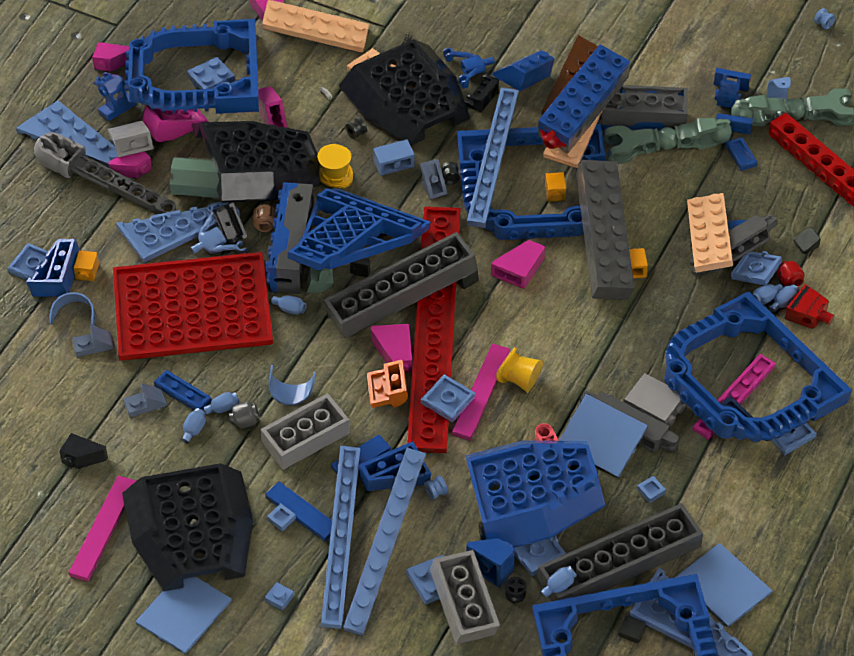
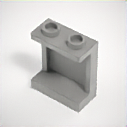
[108,121,154,157]
[624,373,686,427]

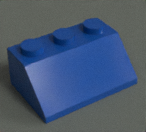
[492,51,555,91]

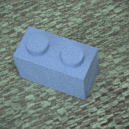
[373,140,415,176]

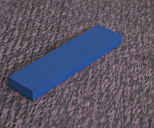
[265,482,332,542]

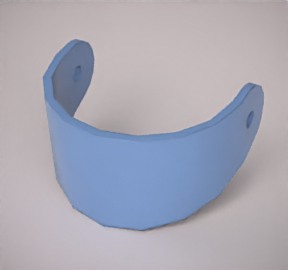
[767,77,791,100]
[49,292,96,326]
[268,365,316,405]

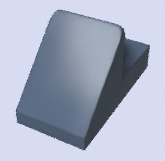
[419,159,448,199]
[72,325,114,357]
[123,384,167,417]

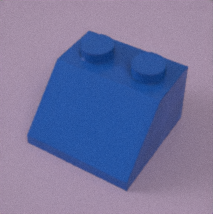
[466,538,515,588]

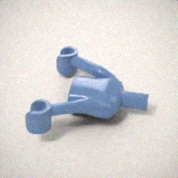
[190,204,247,254]

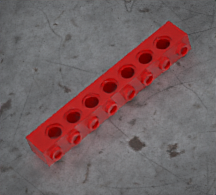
[768,113,854,207]

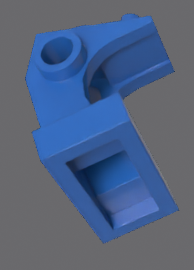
[713,68,751,108]
[93,72,137,121]

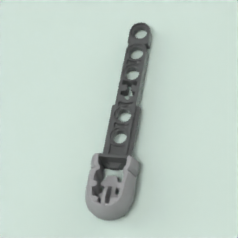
[34,132,176,214]

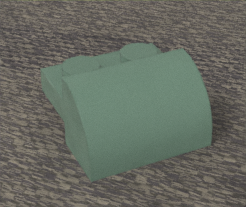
[307,266,333,293]

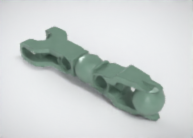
[731,89,854,126]
[603,118,732,164]

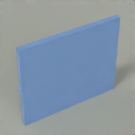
[559,394,648,478]
[675,543,772,628]
[136,577,232,654]

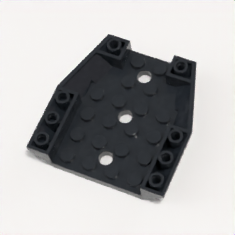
[339,39,470,146]
[192,121,320,203]
[122,463,253,592]

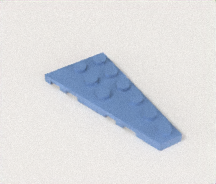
[16,100,118,168]
[116,202,240,263]
[630,567,752,656]

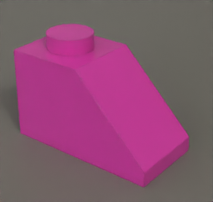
[92,42,129,71]
[108,151,152,178]

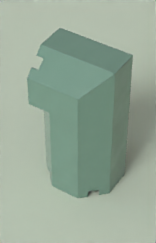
[170,157,219,198]

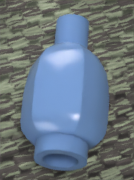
[752,284,783,305]
[769,284,800,312]
[272,295,307,315]
[203,392,240,415]
[182,408,206,443]
[541,566,577,597]

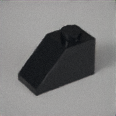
[59,433,108,469]

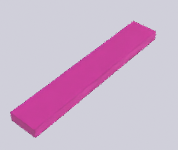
[452,343,510,441]
[692,354,776,440]
[69,476,136,582]

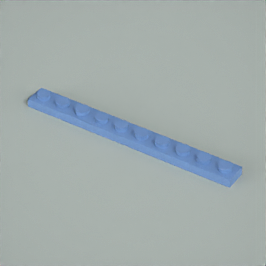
[467,88,519,228]
[320,445,360,629]
[343,448,426,636]

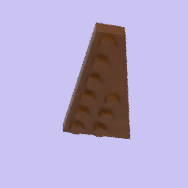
[542,35,598,115]

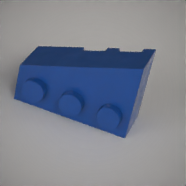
[26,239,80,297]
[358,441,431,491]

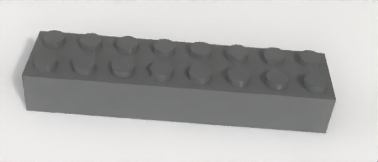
[576,160,634,300]
[324,232,478,338]
[537,503,703,602]

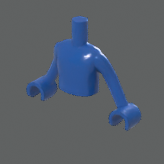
[443,48,495,89]

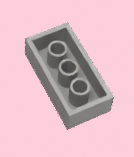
[260,393,350,470]
[430,550,500,645]

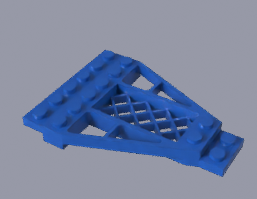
[288,188,430,270]

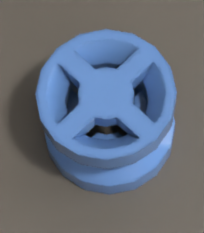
[814,8,836,30]
[424,475,448,500]

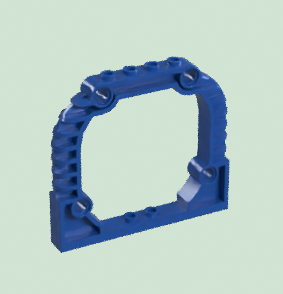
[125,19,259,114]
[457,124,605,240]
[664,291,852,442]
[532,574,719,656]

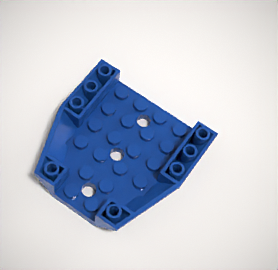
[465,440,605,548]

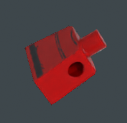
[785,284,834,329]

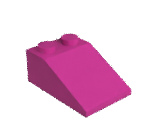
[142,105,208,142]

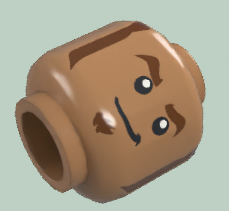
[253,204,277,232]

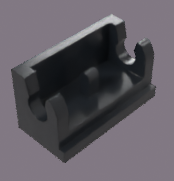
[465,75,499,113]
[212,202,247,245]

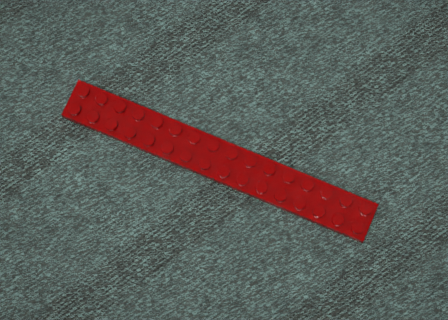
[407,207,461,454]

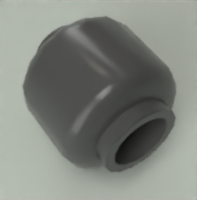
[229,401,260,429]

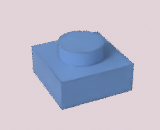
[637,476,666,503]
[267,504,296,532]
[265,582,294,611]

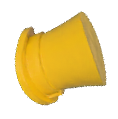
[317,144,353,189]
[496,347,543,393]

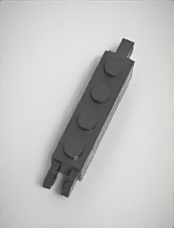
[689,214,778,275]
[580,391,679,453]

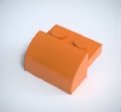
[367,360,408,408]

